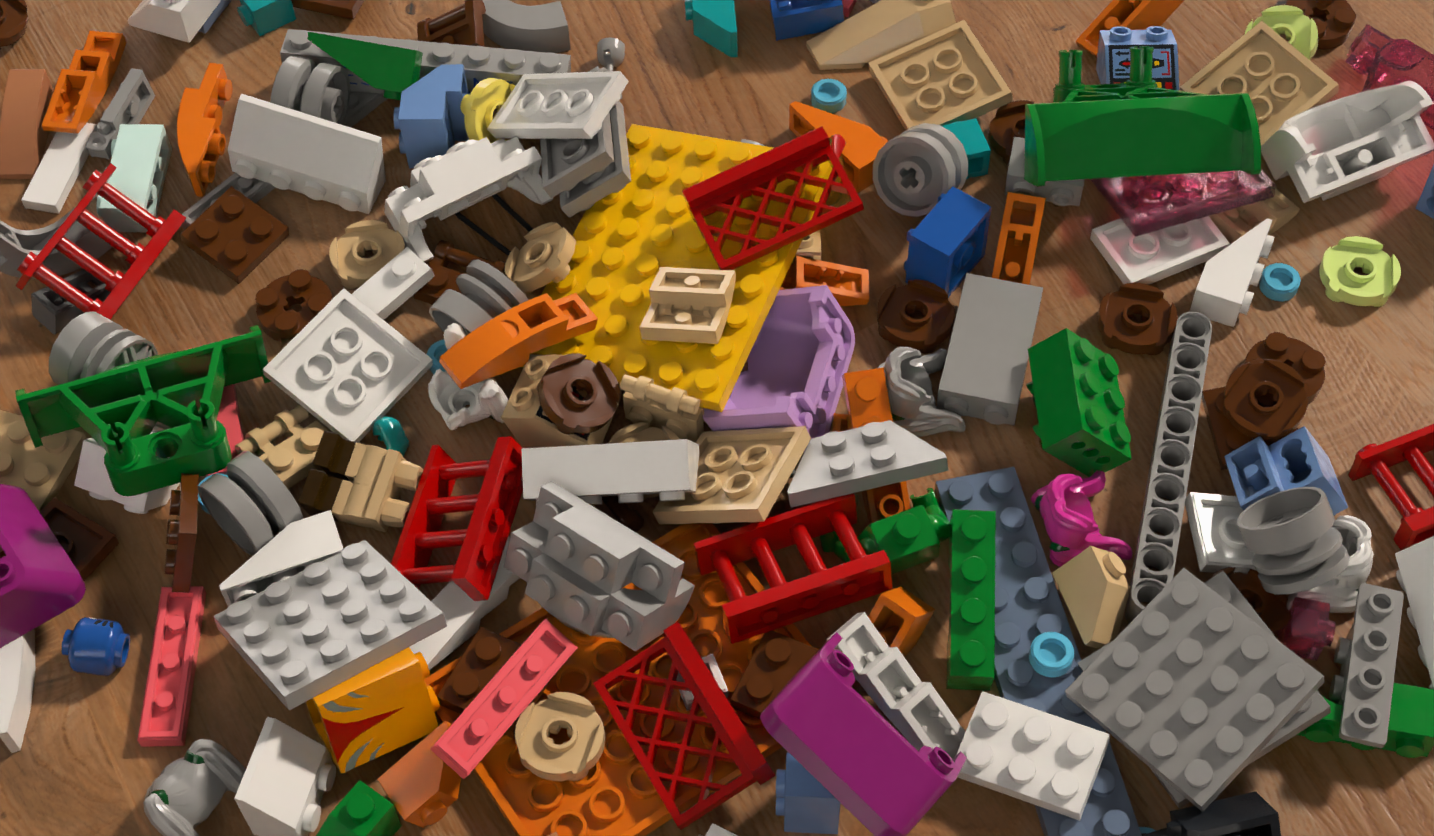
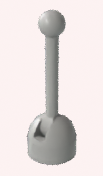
[597,38,625,71]

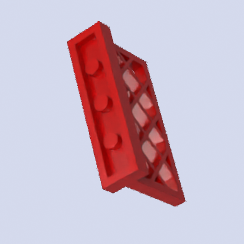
[682,126,864,270]
[593,621,775,830]

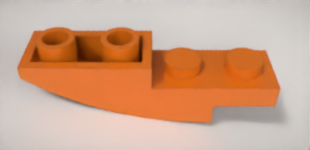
[177,63,232,197]
[439,293,598,389]
[842,367,911,524]

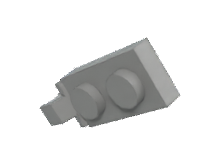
[86,68,155,159]

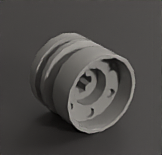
[429,259,529,335]
[49,312,158,385]
[1237,487,1350,594]

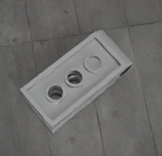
[540,66,631,217]

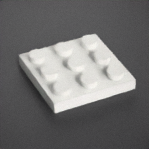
[263,288,433,443]

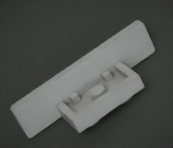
[1329,583,1404,748]

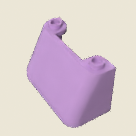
[703,285,855,452]

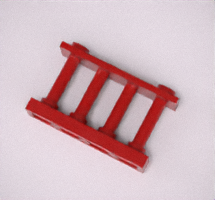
[16,163,186,319]
[1348,424,1434,551]
[391,436,523,601]
[694,493,892,644]

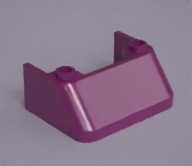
[0,484,86,648]
[760,632,967,836]

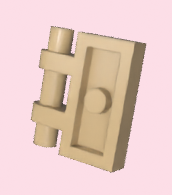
[620,374,704,442]
[235,405,328,489]

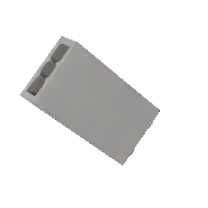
[936,273,1043,425]

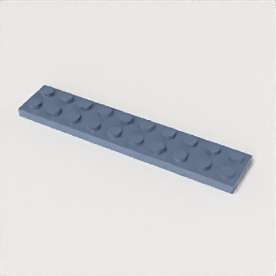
[935,467,1142,836]

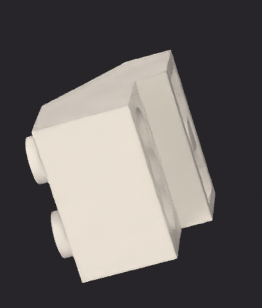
[74,422,180,514]

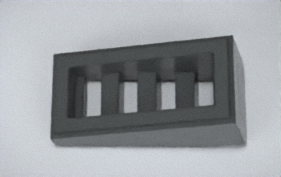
[31,269,110,334]

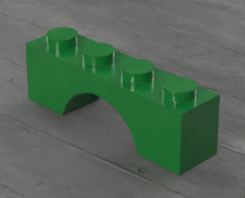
[946,509,996,691]
[1297,683,1434,758]

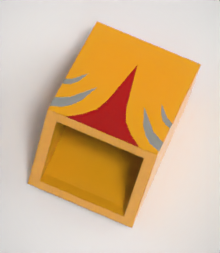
[305,647,440,774]

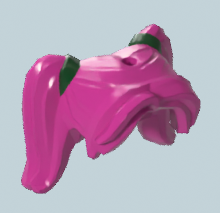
[1031,471,1133,567]

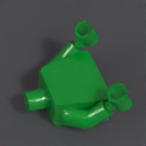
[820,488,950,574]

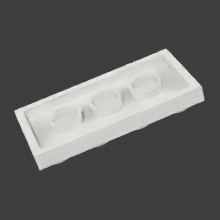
[487,71,629,139]

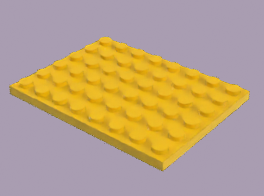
[522,124,832,412]

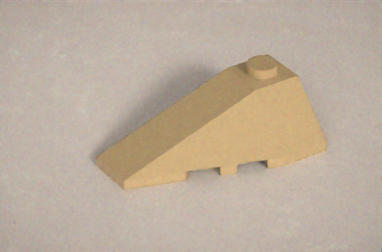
[806,0,956,70]

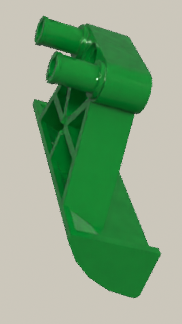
[1024,46,1261,187]
[15,325,272,497]

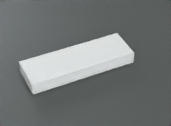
[21,123,98,214]

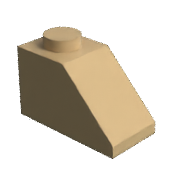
[1052,546,1131,649]

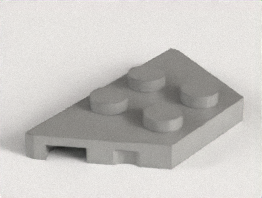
[787,420,949,508]

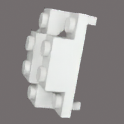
[1261,81,1434,203]
[384,136,553,263]

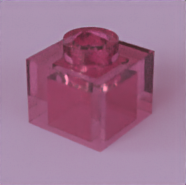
[1345,24,1397,80]
[1283,597,1335,661]

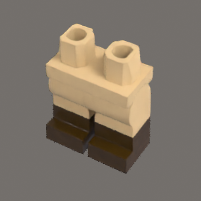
[298,430,423,532]

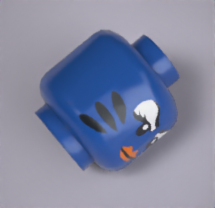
[62,617,130,676]

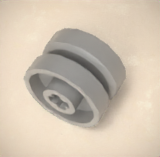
[270,56,350,125]
[873,123,968,217]
[198,451,303,556]

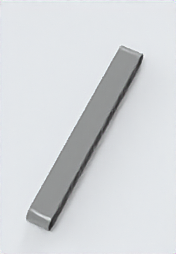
[1125,311,1212,624]

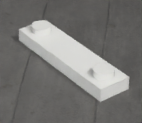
[352,247,435,320]

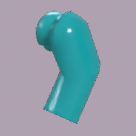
[372,416,409,457]

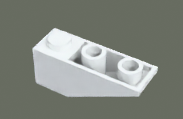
[1190,218,1275,327]
[219,510,344,607]

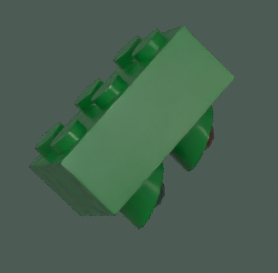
[1026,328,1132,477]

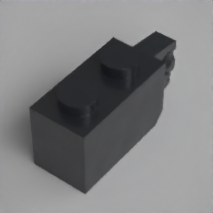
[1142,791,1281,836]

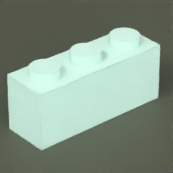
[96,124,172,232]

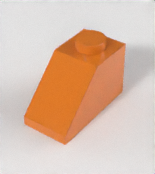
[868,586,935,657]
[377,721,461,828]

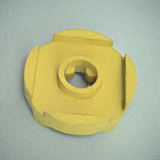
[460,78,515,143]

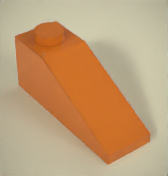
[1076,0,1184,57]
[789,101,888,193]
[992,192,1046,285]

